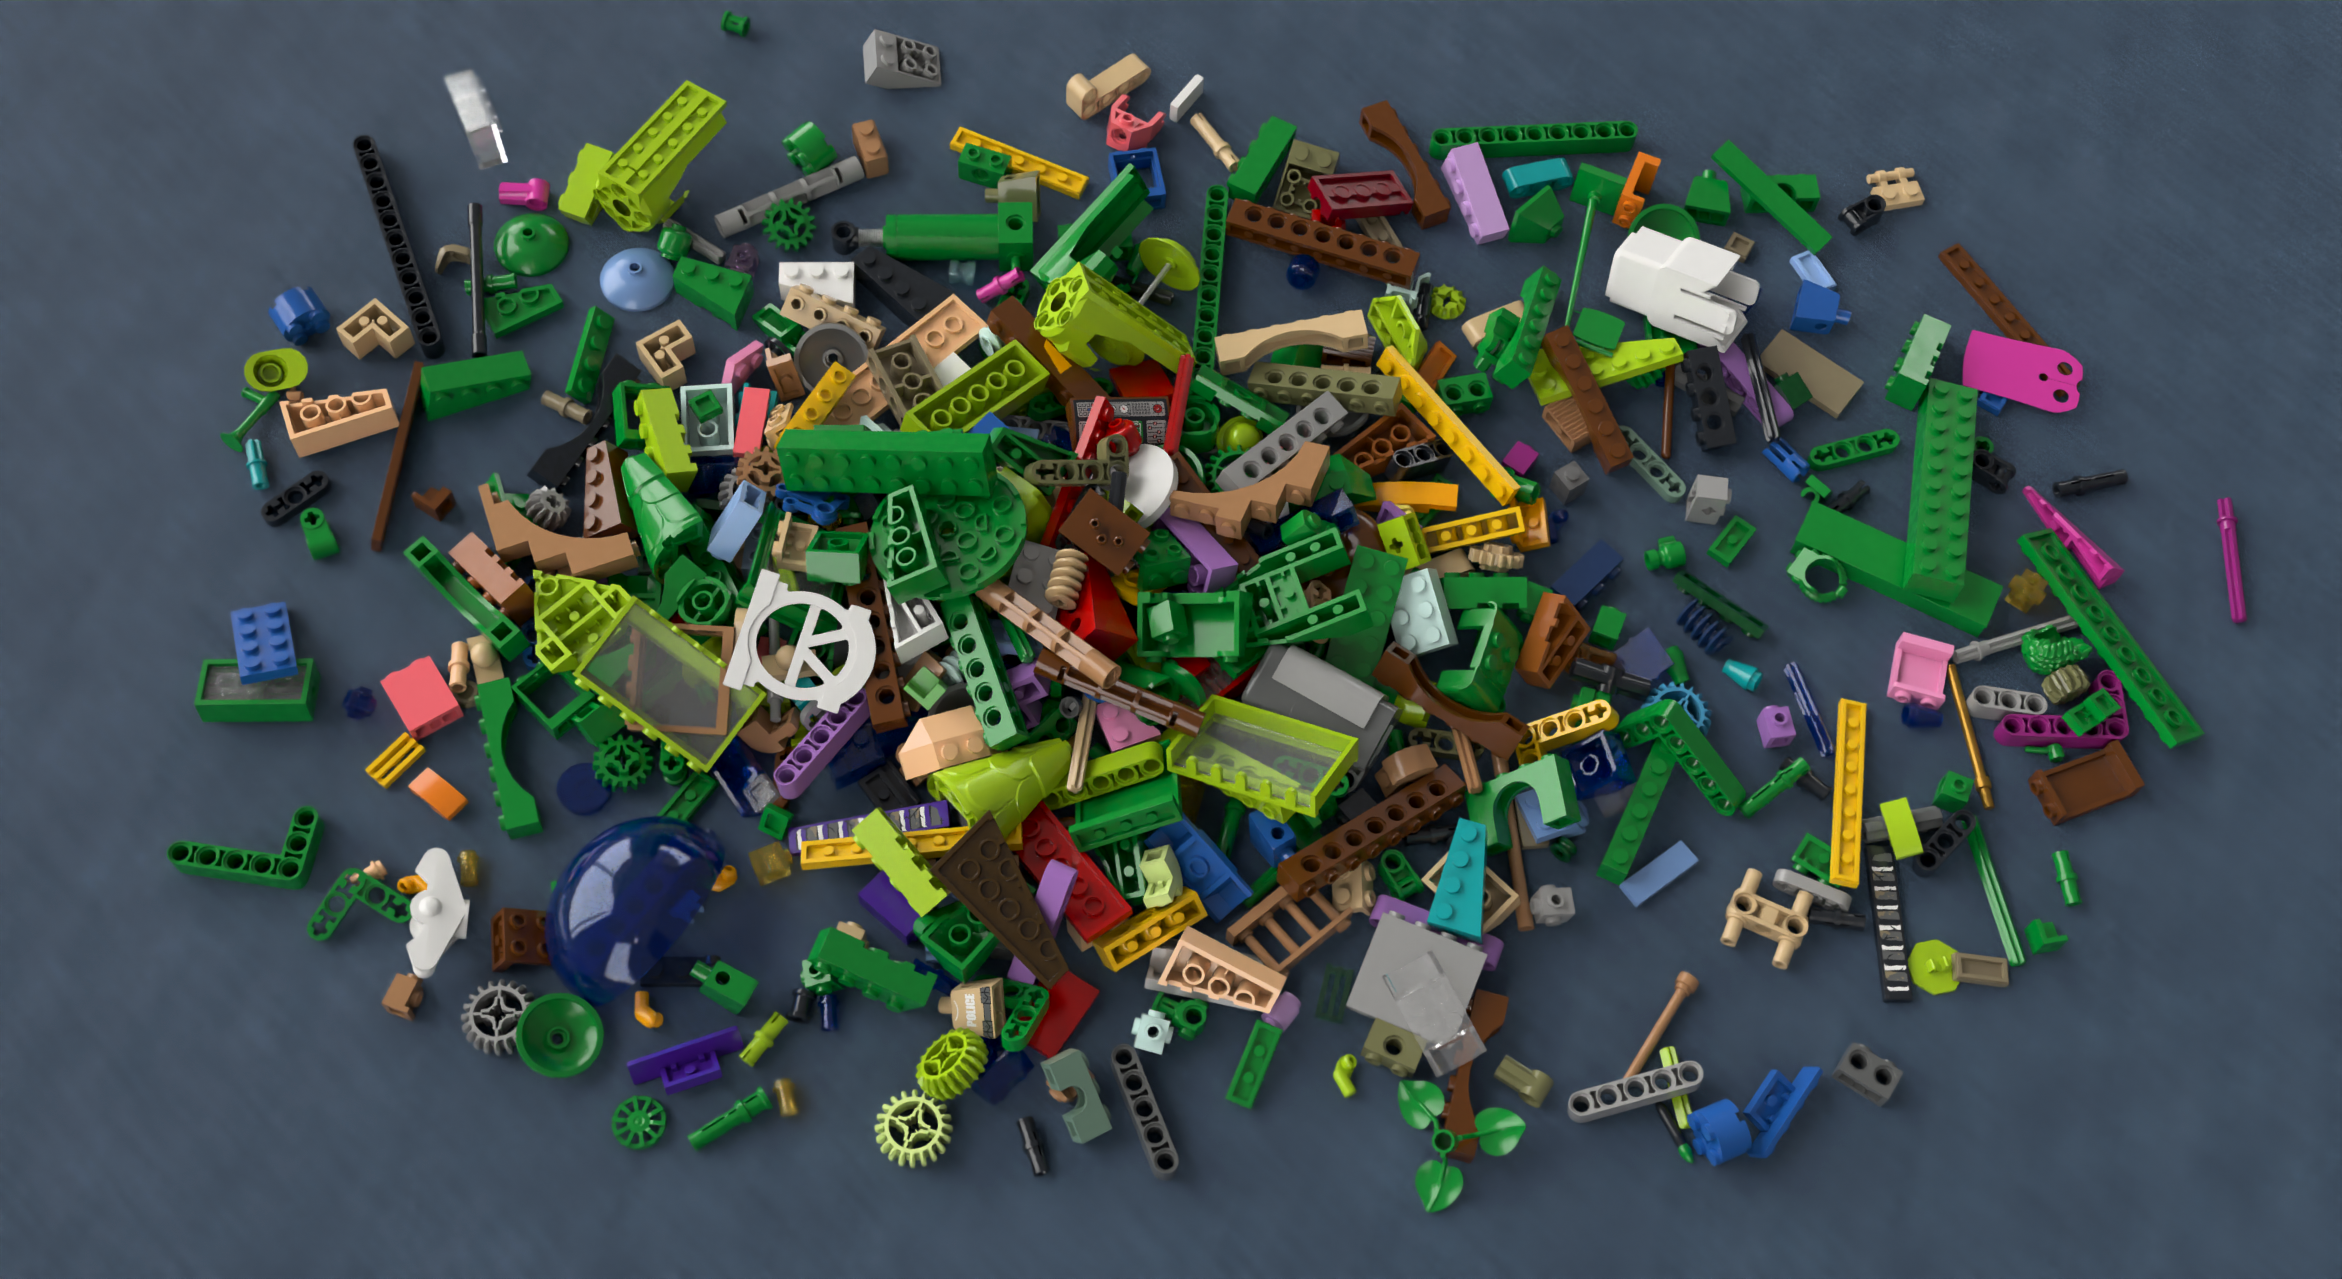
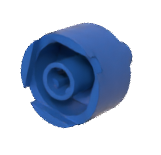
[268,286,330,346]
[1687,1099,1752,1166]

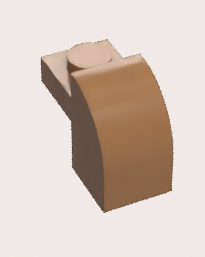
[737,705,801,753]
[1374,744,1438,798]

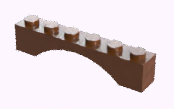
[1359,100,1451,230]
[1541,325,1634,475]
[1372,641,1530,761]
[1437,989,1509,1164]

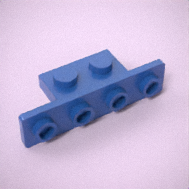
[1742,1067,1824,1158]

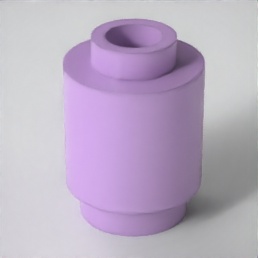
[1261,991,1301,1033]

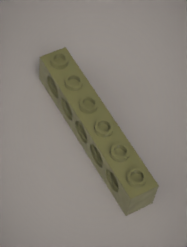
[1247,361,1403,416]

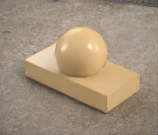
[467,635,505,684]
[761,645,818,681]

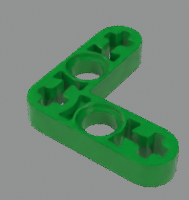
[307,868,412,941]
[973,974,1050,1052]

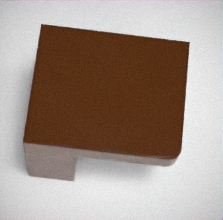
[411,486,457,522]

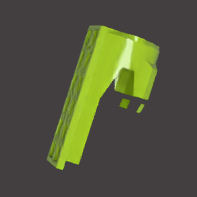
[592,80,727,232]
[1034,262,1197,374]

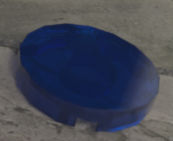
[556,763,612,816]

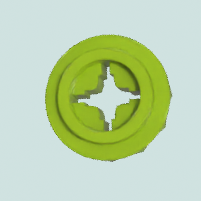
[1430,284,1466,319]

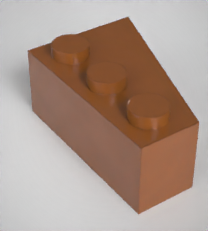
[1515,592,1591,689]

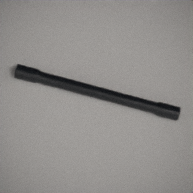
[467,203,487,358]

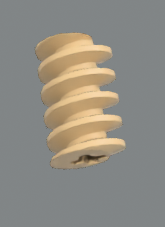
[1044,549,1089,610]

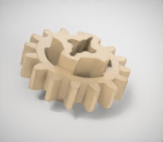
[1468,541,1525,573]

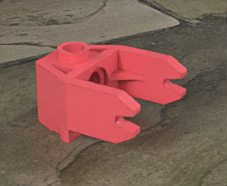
[1106,94,1166,151]

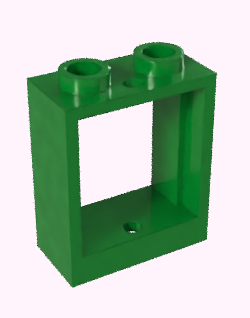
[612,380,670,450]
[511,660,597,740]

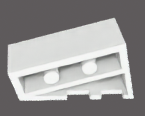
[883,579,949,664]

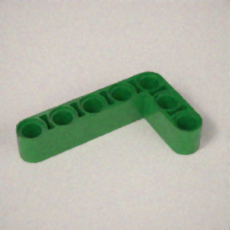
[1612,699,1746,816]
[167,806,325,890]

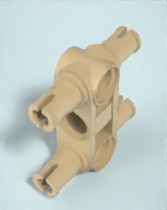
[1720,868,1814,970]

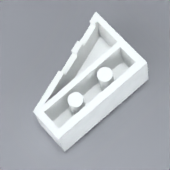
[779,262,856,308]

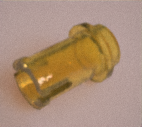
[457,850,479,887]
[772,1078,799,1117]

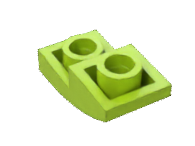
[1880,797,1923,860]

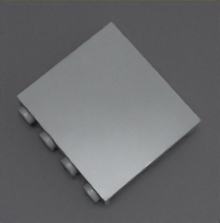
[1345,910,1488,1050]

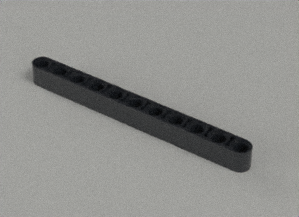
[353,135,445,359]

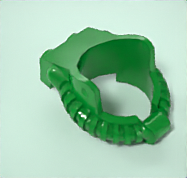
[1785,547,1848,603]

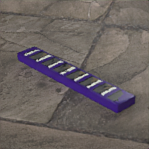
[788,800,952,857]

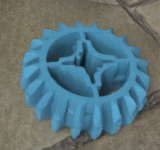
[1640,682,1712,737]

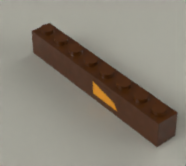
[986,295,1110,406]

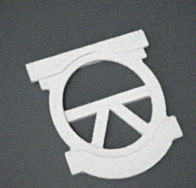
[723,569,876,714]

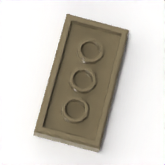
[1760,329,1864,419]

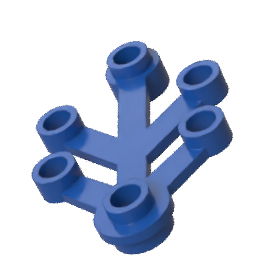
[775,483,850,525]

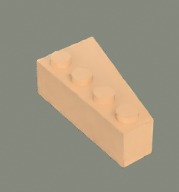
[1157,926,1287,1013]

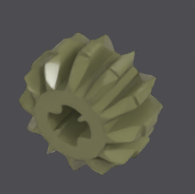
[2041,665,2090,705]

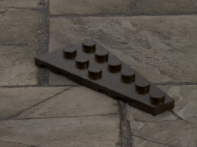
[930,810,1070,990]

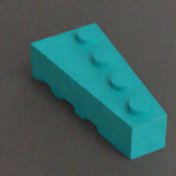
[1427,818,1488,945]

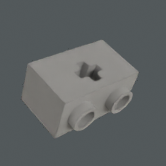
[1685,474,1732,525]

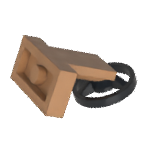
[764,337,806,402]

